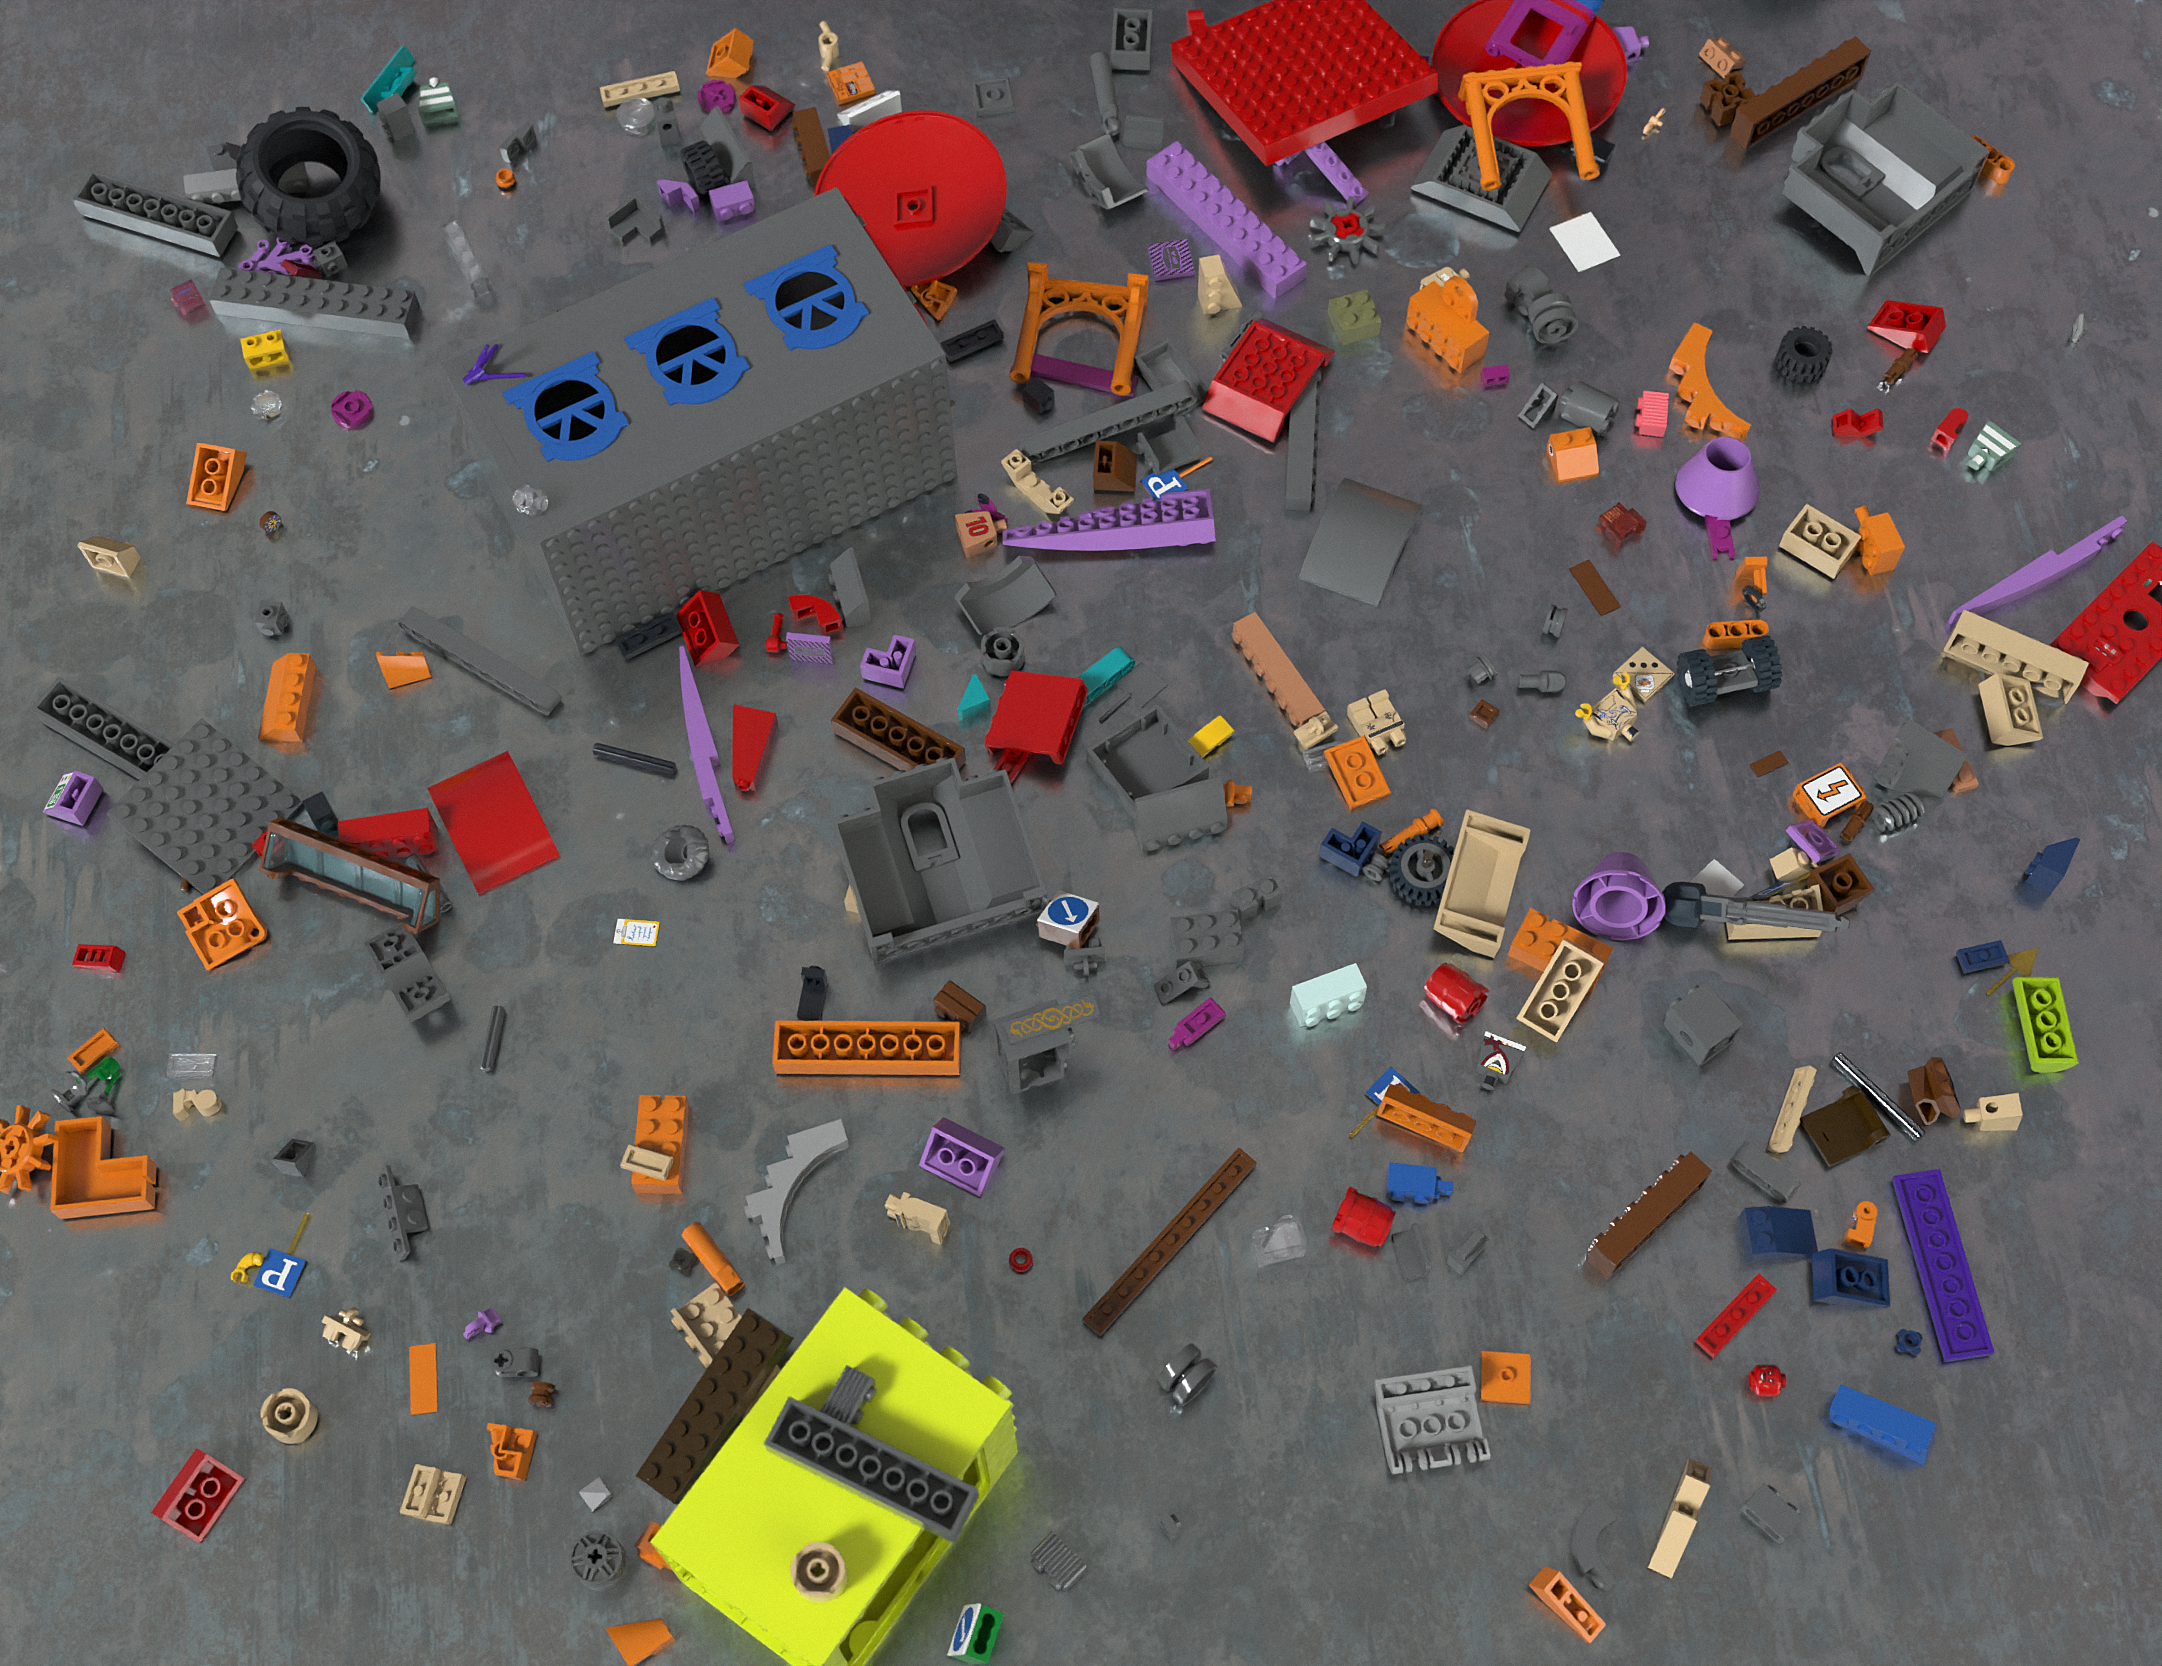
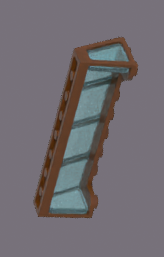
[259,817,440,934]

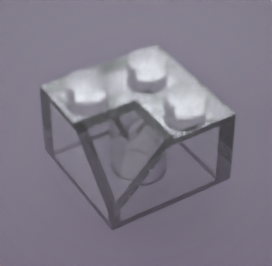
[1251,1215,1307,1268]

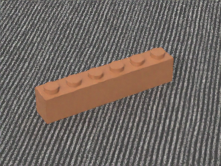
[1232,612,1325,727]

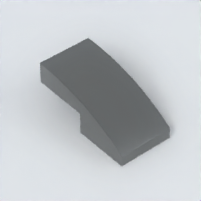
[499,123,536,163]

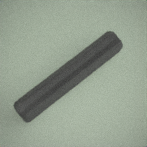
[480,1006,505,1072]

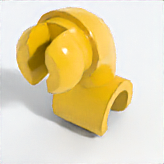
[231,1252,264,1284]

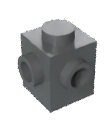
[312,241,348,277]
[255,600,288,635]

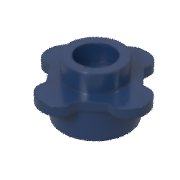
[1896,1329,1922,1356]

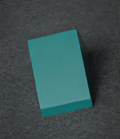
[957,674,990,721]

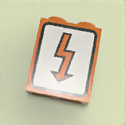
[1792,762,1867,828]

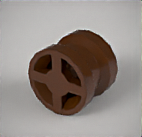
[528,1381,556,1407]

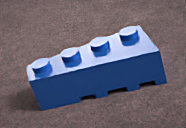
[1829,1384,1937,1466]

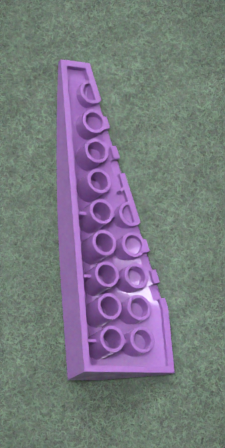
[1003,489,1216,551]

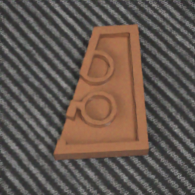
[1934,728,1979,793]

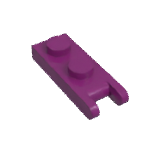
[1705,514,1735,559]

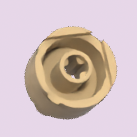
[261,1388,318,1444]
[791,1542,848,1603]

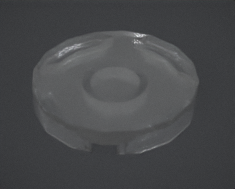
[616,98,655,133]

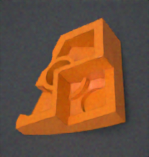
[911,280,958,321]

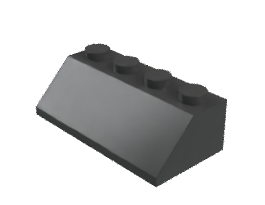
[699,106,756,188]

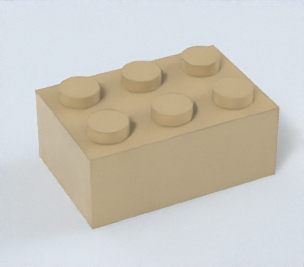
[1779,504,1862,579]

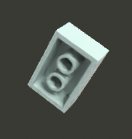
[1290,963,1367,1027]

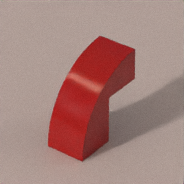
[788,595,843,636]

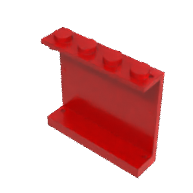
[984,670,1088,765]

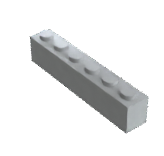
[183,163,310,204]

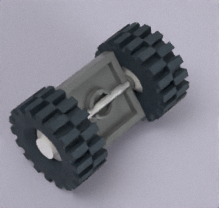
[1677,635,1783,707]

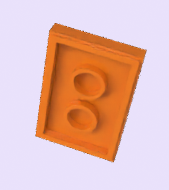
[1324,735,1391,811]

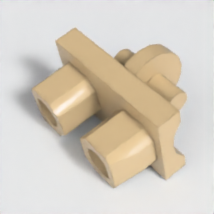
[1294,711,1339,750]
[322,1307,371,1351]

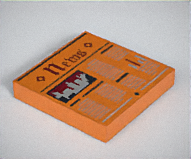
[826,61,876,105]

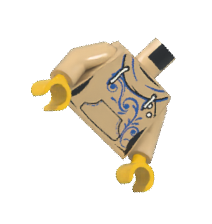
[1575,672,1639,741]

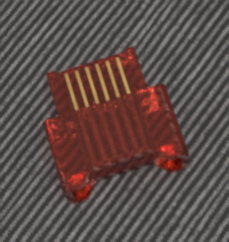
[1598,502,1647,549]

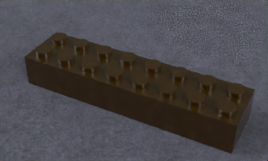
[635,1308,794,1505]

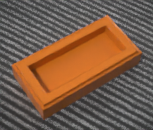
[67,1028,120,1074]

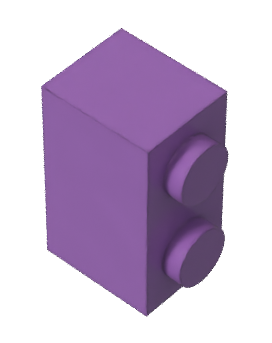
[709,180,756,221]

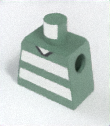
[418,78,459,124]
[1968,420,2021,471]

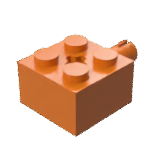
[1854,506,1905,575]

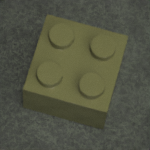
[1328,289,1381,346]

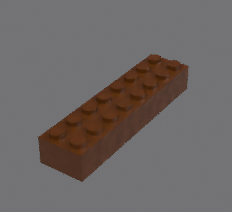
[1730,36,1871,150]

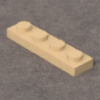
[599,71,680,107]
[1767,1065,1817,1154]

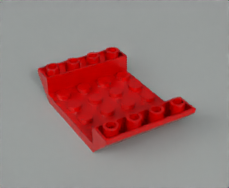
[1202,319,1335,443]

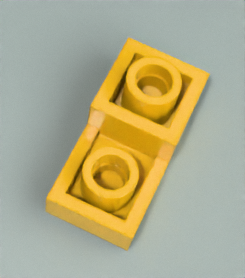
[1187,715,1235,759]

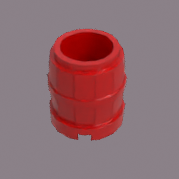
[1424,963,1489,1026]
[1331,1186,1396,1247]

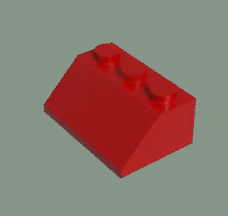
[676,590,739,667]
[151,1448,245,1543]

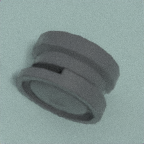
[1542,604,1568,638]

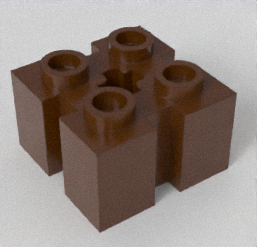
[1700,71,1755,127]

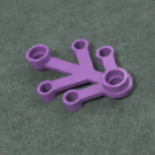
[238,237,315,277]

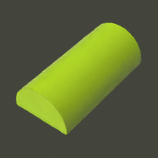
[2012,977,2078,1073]

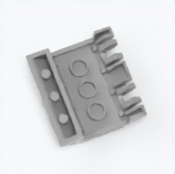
[1375,1366,1490,1474]

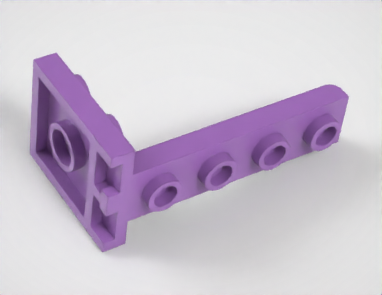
[1275,141,1369,207]

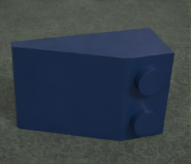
[1739,1206,1818,1262]
[1812,1248,1890,1307]

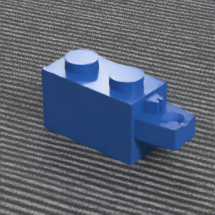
[1385,1162,1453,1204]

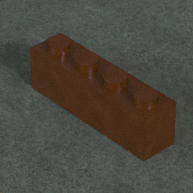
[791,107,833,184]

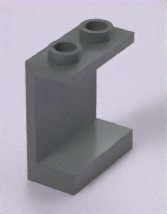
[1136,416,1201,475]

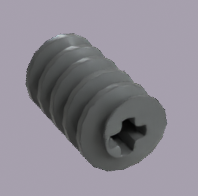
[1872,792,1925,832]

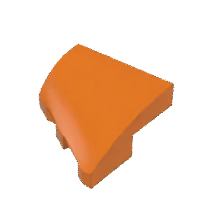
[376,651,431,689]
[487,1423,538,1481]
[606,1618,675,1666]

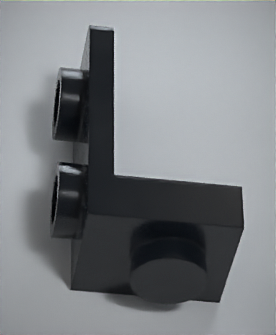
[797,966,827,1021]

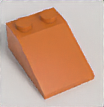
[186,443,247,511]

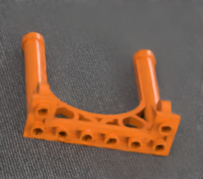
[1458,62,1600,191]
[1009,262,1148,396]

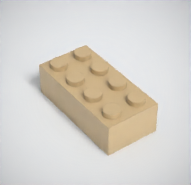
[1516,937,1606,1043]

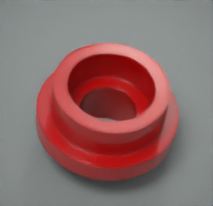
[1009,1248,1033,1272]

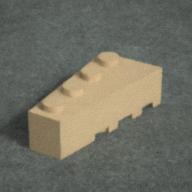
[1726,884,1823,939]

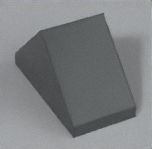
[1518,382,1559,428]
[273,1139,314,1177]

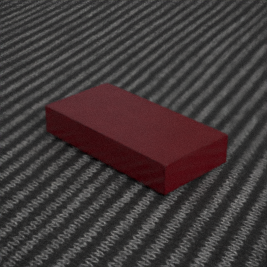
[281,259,323,280]

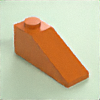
[1529,1566,1606,1643]

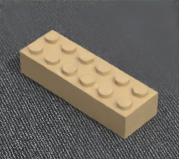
[1943,610,2089,704]

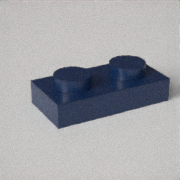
[1956,940,2010,973]

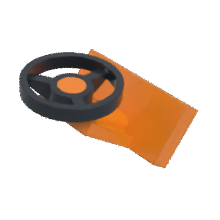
[1736,557,1768,612]

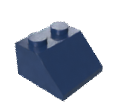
[2025,837,2080,894]

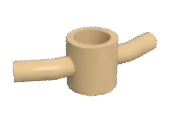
[819,21,839,71]

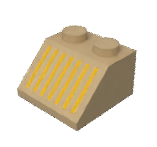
[78,536,141,578]

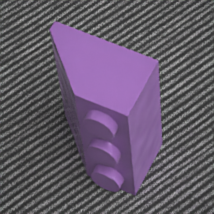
[919,1117,1005,1197]

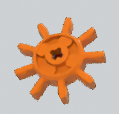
[0,1105,58,1195]

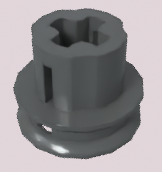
[1467,652,1498,684]

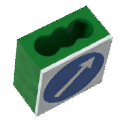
[947,1603,1004,1665]

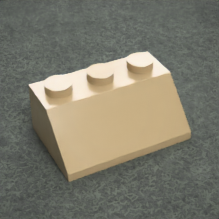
[1978,673,2043,746]

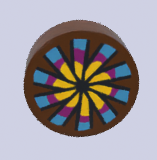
[259,511,282,533]

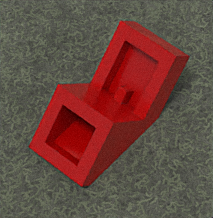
[1833,408,1884,436]

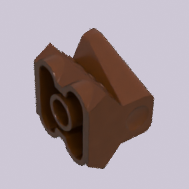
[1907,1057,1961,1125]

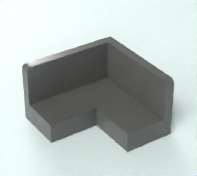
[606,194,665,243]

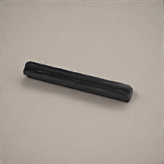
[592,743,676,775]

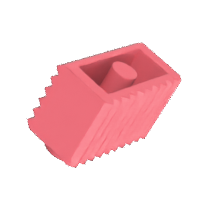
[1635,390,1669,437]

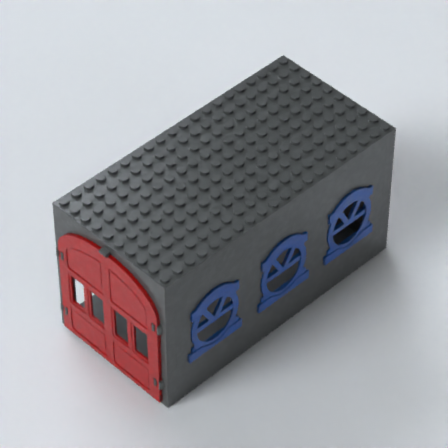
[441,187,957,654]

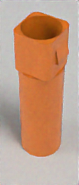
[681,1222,745,1297]

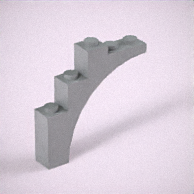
[744,1119,850,1265]

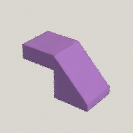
[657,179,700,212]

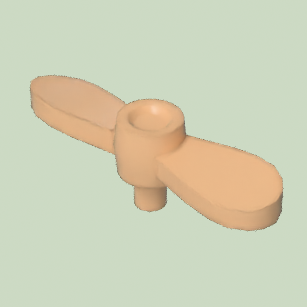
[1643,108,1666,135]

